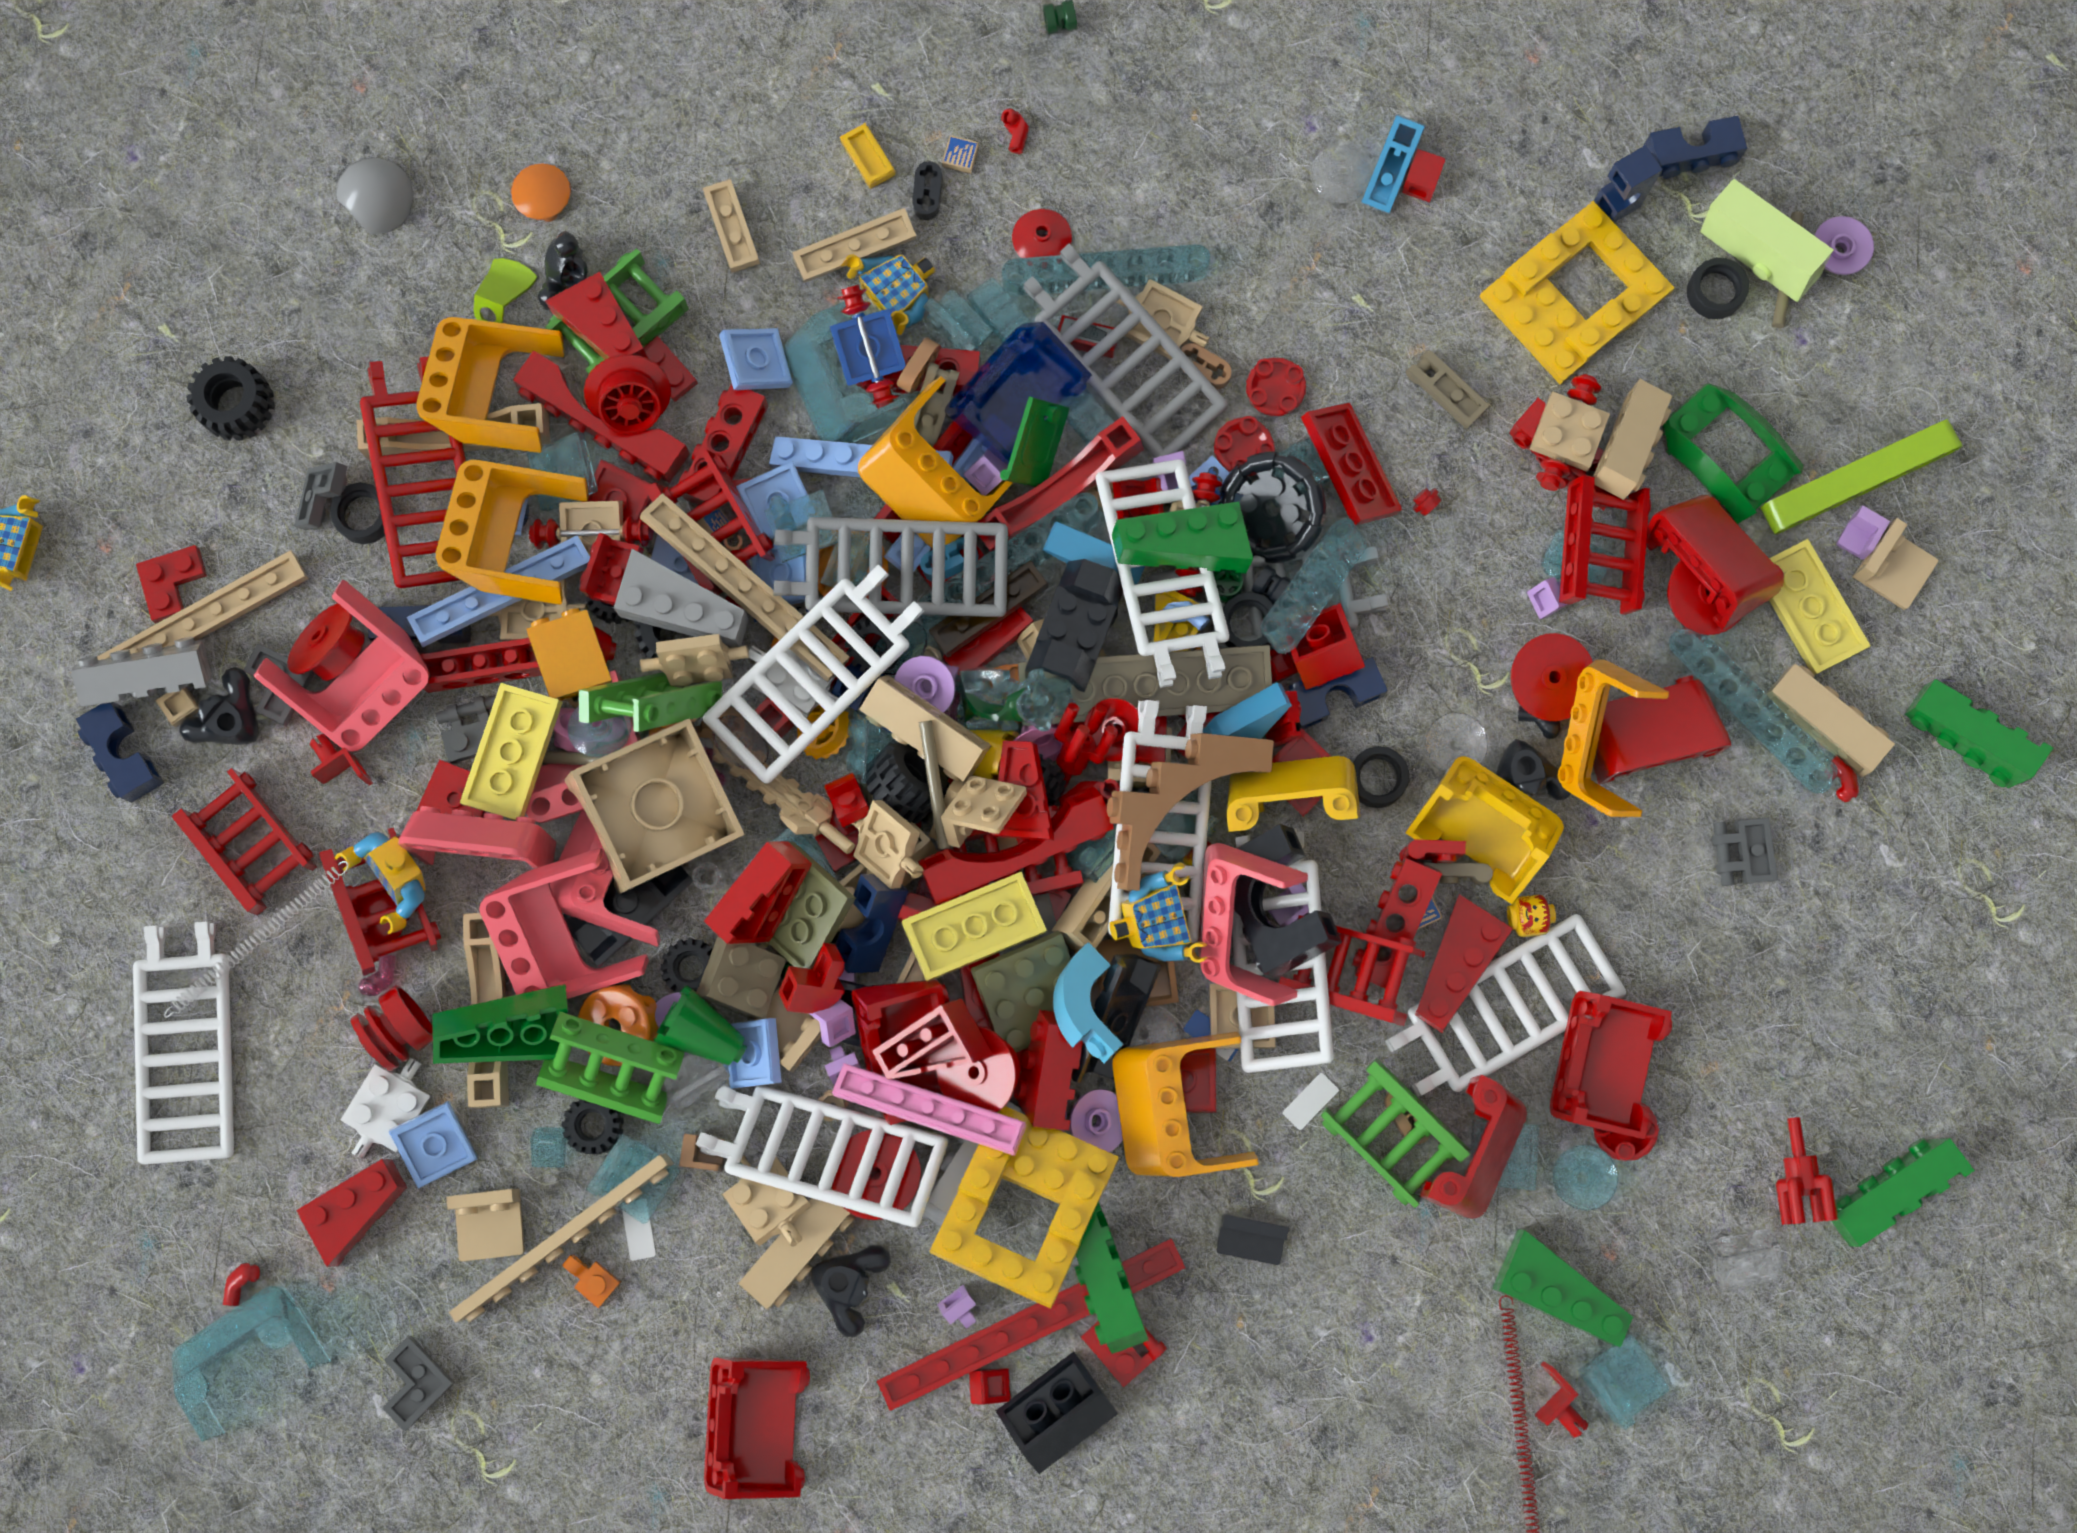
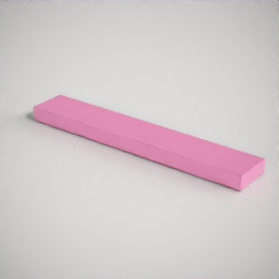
[832,1063,1027,1156]

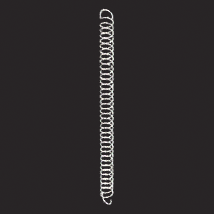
[164,861,348,1018]

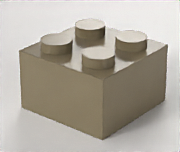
[697,937,786,1019]

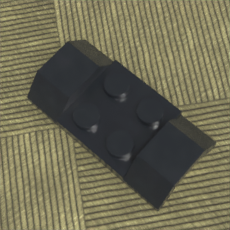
[1025,559,1123,693]
[563,865,694,967]
[1071,954,1162,1083]

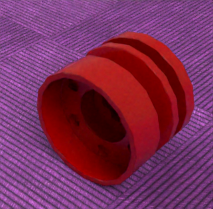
[351,985,433,1072]

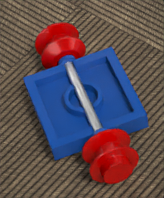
[829,284,906,410]

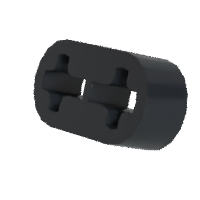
[912,161,943,220]

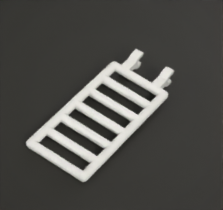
[1096,459,1229,688]
[703,564,925,784]
[1108,700,1212,943]
[1232,828,1334,1073]
[1385,914,1626,1097]
[133,922,234,1165]
[696,1085,948,1227]

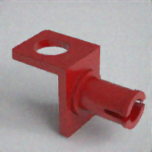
[309,734,373,786]
[1535,1361,1588,1438]

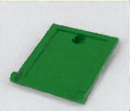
[1000,396,1070,487]

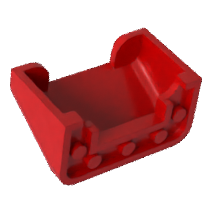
[1646,494,1784,631]
[1593,675,1732,785]
[852,979,949,1126]
[1550,991,1672,1139]
[1419,1075,1527,1219]
[704,1357,810,1499]

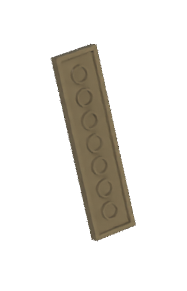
[1018,645,1272,726]

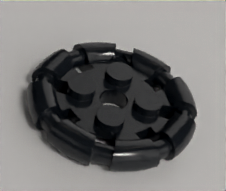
[1218,451,1326,564]

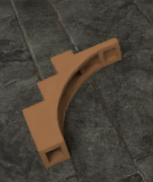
[1107,733,1274,891]

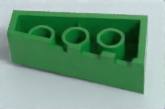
[1904,679,2054,788]

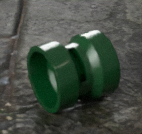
[1042,0,1077,35]
[1214,569,1243,604]

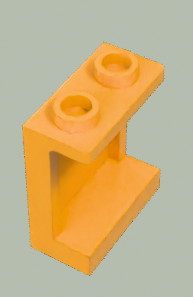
[526,608,612,701]

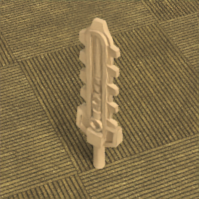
[709,738,855,854]

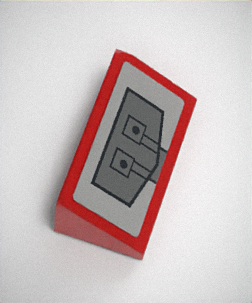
[1057,315,1117,358]

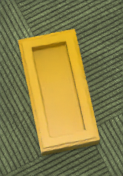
[840,123,896,189]

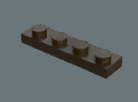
[928,560,1049,658]

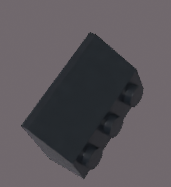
[996,1351,1118,1474]

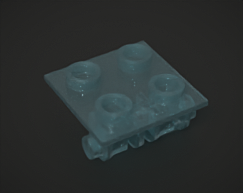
[764,490,838,563]
[846,711,881,783]

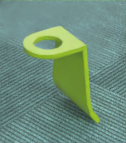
[473,258,538,323]

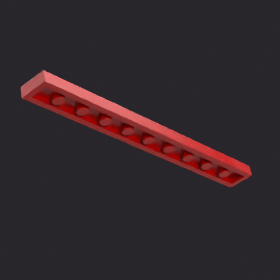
[877,1238,1185,1411]

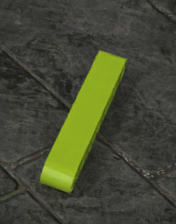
[1760,419,1963,535]

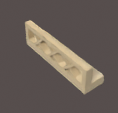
[792,208,916,283]

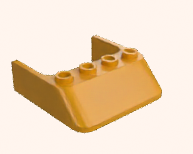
[416,317,565,453]
[857,376,1013,548]
[436,460,588,605]
[1558,659,1669,817]
[1112,1032,1259,1177]

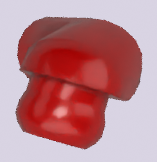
[1001,108,1029,154]
[1826,755,1860,803]
[222,1263,260,1306]

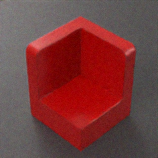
[1402,149,1445,203]

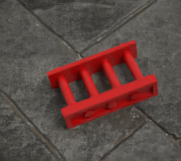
[645,449,776,595]
[1559,475,1651,615]
[171,768,317,916]
[953,806,1084,896]
[319,827,441,976]
[1279,915,1426,1027]

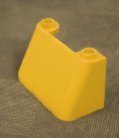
[1227,756,1361,832]
[1405,756,1564,904]

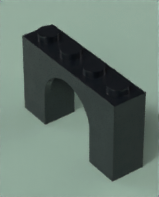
[1234,824,1342,977]

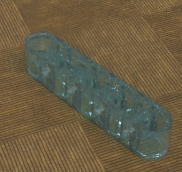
[1260,518,1367,653]

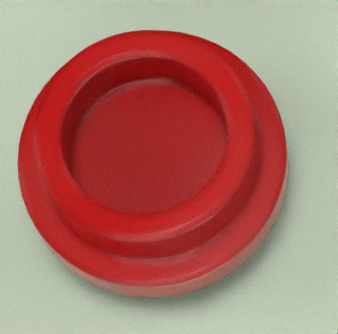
[1412,488,1442,516]

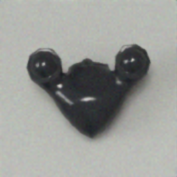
[538,231,588,311]
[179,667,259,745]
[1496,739,1571,800]
[810,1245,891,1337]

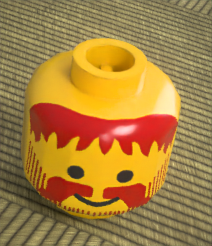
[1507,894,1556,937]

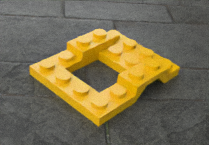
[1479,201,1675,385]
[930,1106,1119,1309]

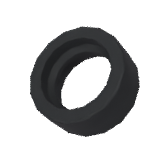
[1687,257,1749,319]
[330,482,393,545]
[1223,592,1279,647]
[1353,746,1410,808]

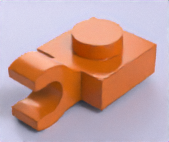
[562,1254,621,1308]

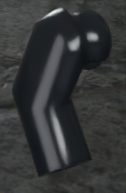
[1518,706,1561,739]

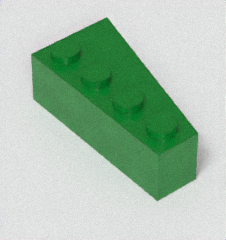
[1111,501,1253,574]
[433,984,568,1064]
[1831,1137,1975,1247]
[1074,1202,1149,1354]
[1492,1229,1633,1348]

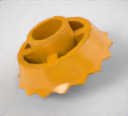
[797,705,852,760]

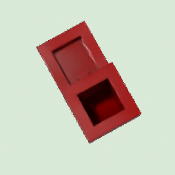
[824,772,870,828]
[778,943,845,1014]

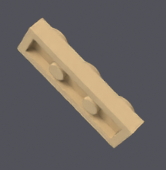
[702,179,760,273]

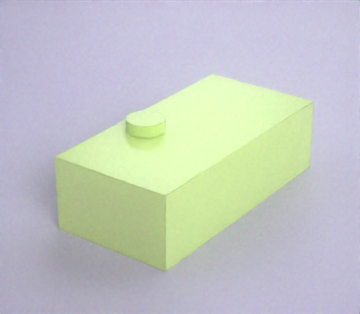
[1700,179,1834,303]

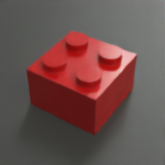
[1282,603,1365,690]

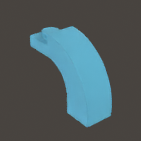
[1053,942,1123,1063]

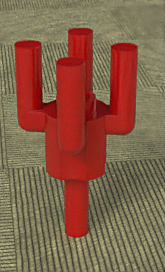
[1054,703,1118,796]
[1776,1117,1838,1225]

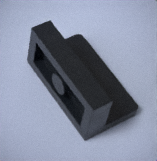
[1216,1214,1289,1265]

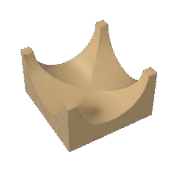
[564,718,745,895]

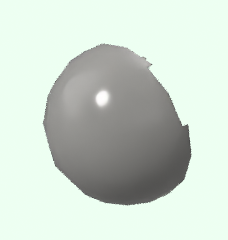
[335,157,413,235]

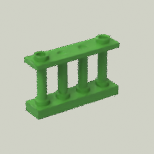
[545,248,689,375]
[579,672,723,732]
[535,1012,685,1124]
[1321,1057,1470,1208]

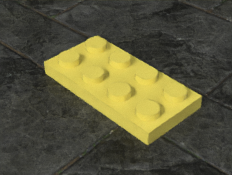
[1769,539,1871,676]
[460,683,563,821]
[901,872,1047,982]

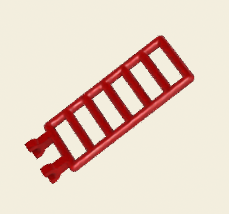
[360,356,466,589]

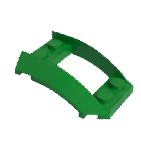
[1662,383,1804,524]

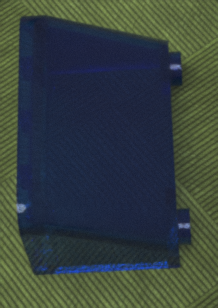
[944,322,1092,465]

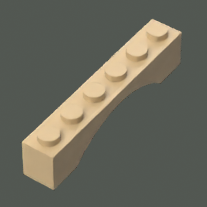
[357,403,551,460]
[463,913,509,1109]

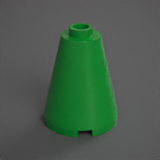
[653,985,747,1066]

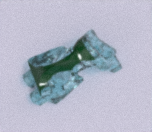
[955,665,1075,731]

